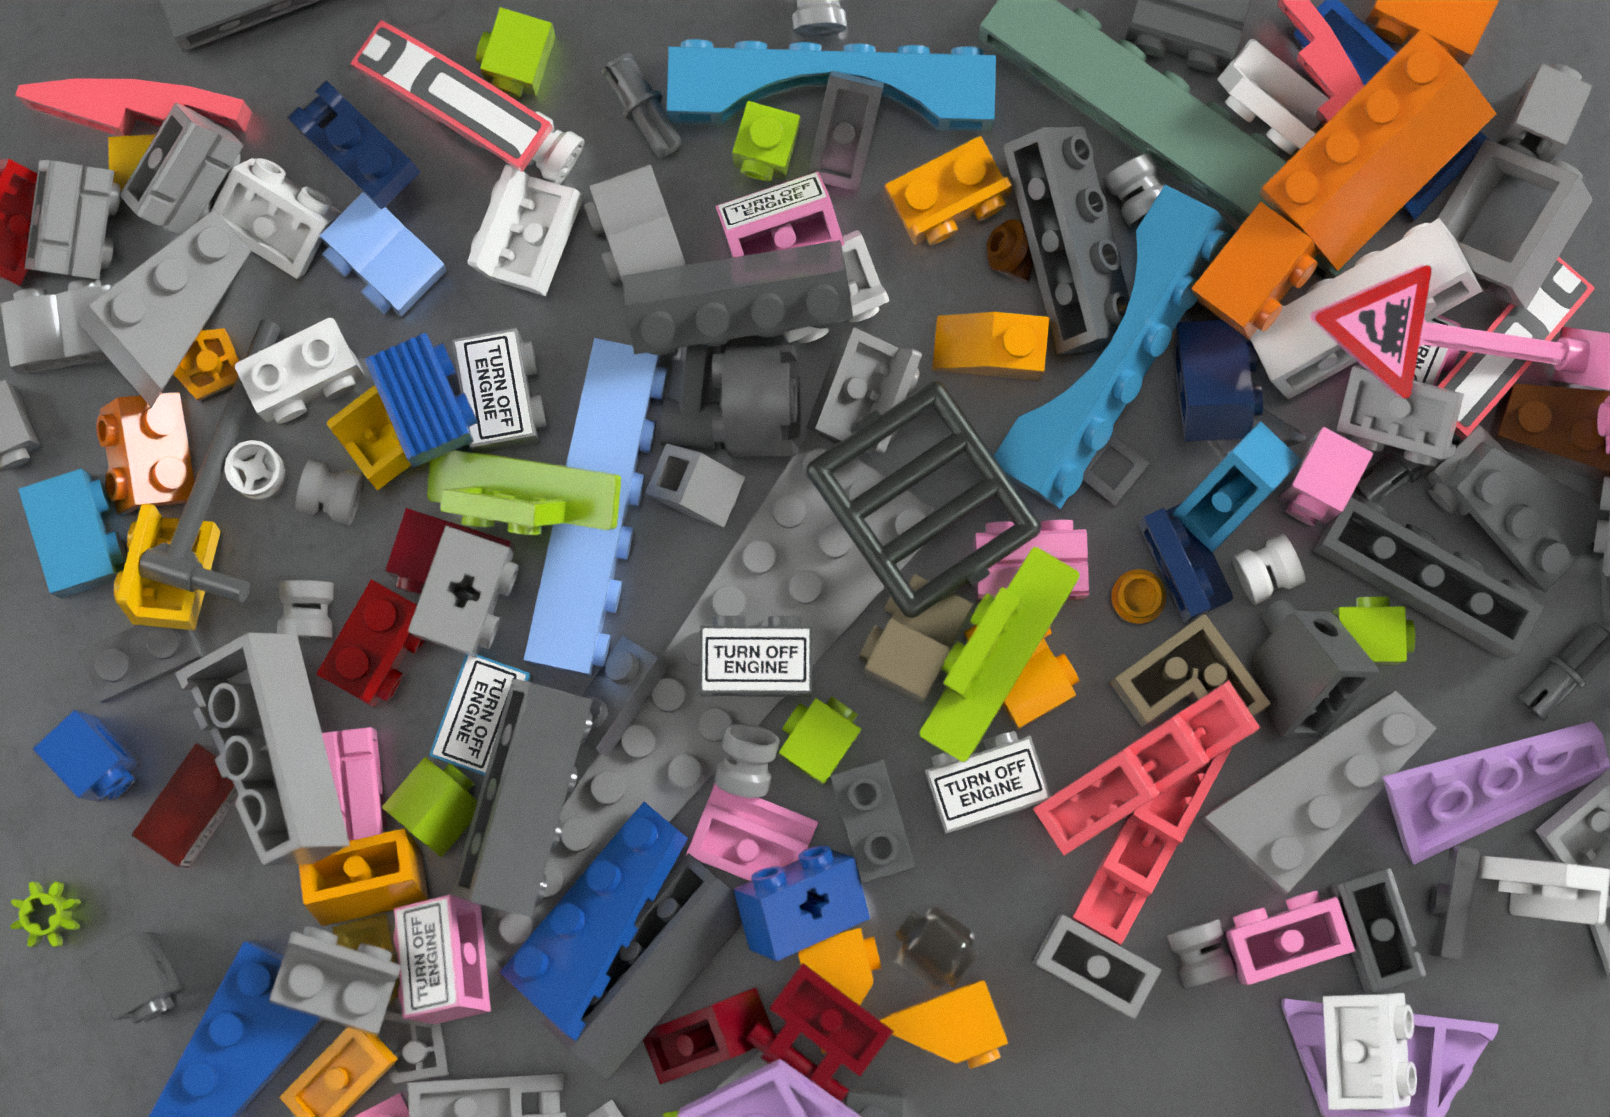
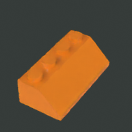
[1259,28,1496,271]

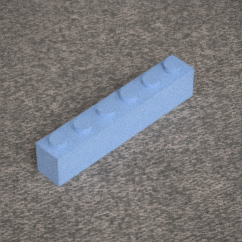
[524,338,668,678]

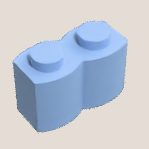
[320,192,446,317]

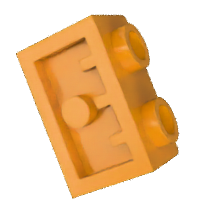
[884,135,1013,245]

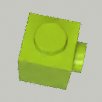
[475,7,556,99]
[732,101,800,181]
[1331,597,1415,666]
[778,696,862,786]
[382,757,478,858]

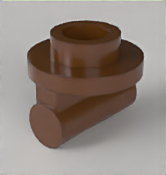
[986,219,1034,283]

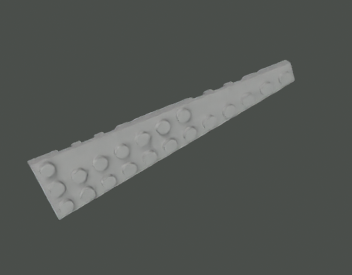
[483,430,936,1013]

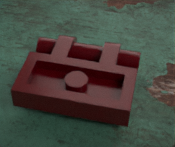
[746,963,894,1102]

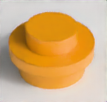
[1111,569,1166,624]

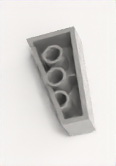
[175,633,350,866]
[1198,690,1437,894]

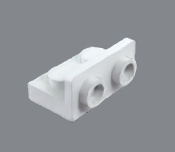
[211,158,342,279]
[1476,855,1610,925]
[1323,993,1417,1110]

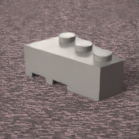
[79,209,251,408]

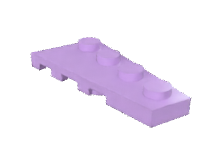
[1382,721,1610,865]

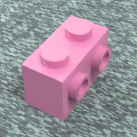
[1224,890,1355,985]

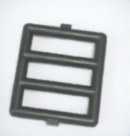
[806,381,1041,618]

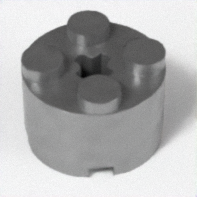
[712,345,801,457]

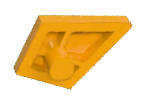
[173,328,240,401]

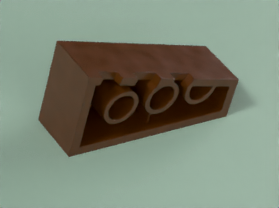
[1489,383,1610,483]

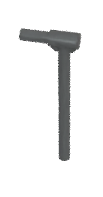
[139,320,281,603]

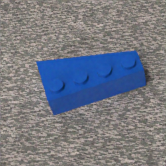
[149,941,325,1117]

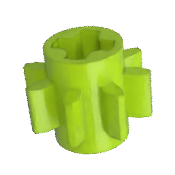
[10,881,81,947]

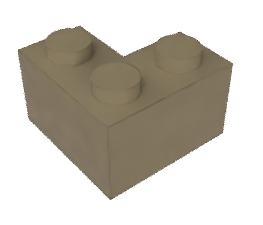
[859,574,973,706]
[1109,613,1271,727]

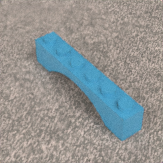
[667,39,996,132]
[994,185,1236,509]

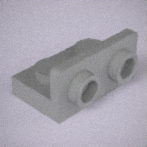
[1336,366,1464,466]
[269,927,401,1036]

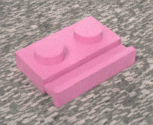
[686,784,819,881]

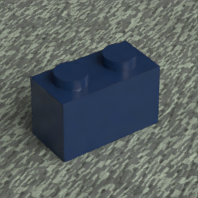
[1174,320,1263,442]

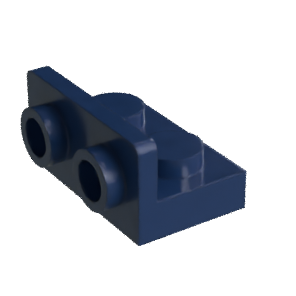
[1138,504,1233,623]

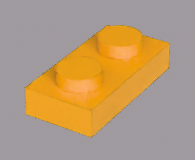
[279,1027,398,1117]

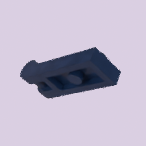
[287,81,421,210]

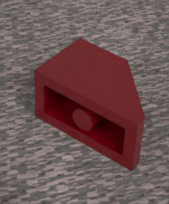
[385,508,515,596]
[643,987,774,1085]

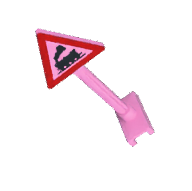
[1310,265,1610,399]

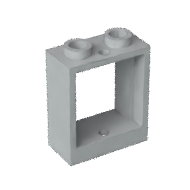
[1437,139,1593,310]

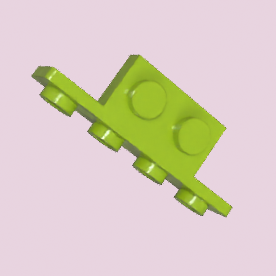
[427,449,621,535]
[920,547,1080,763]

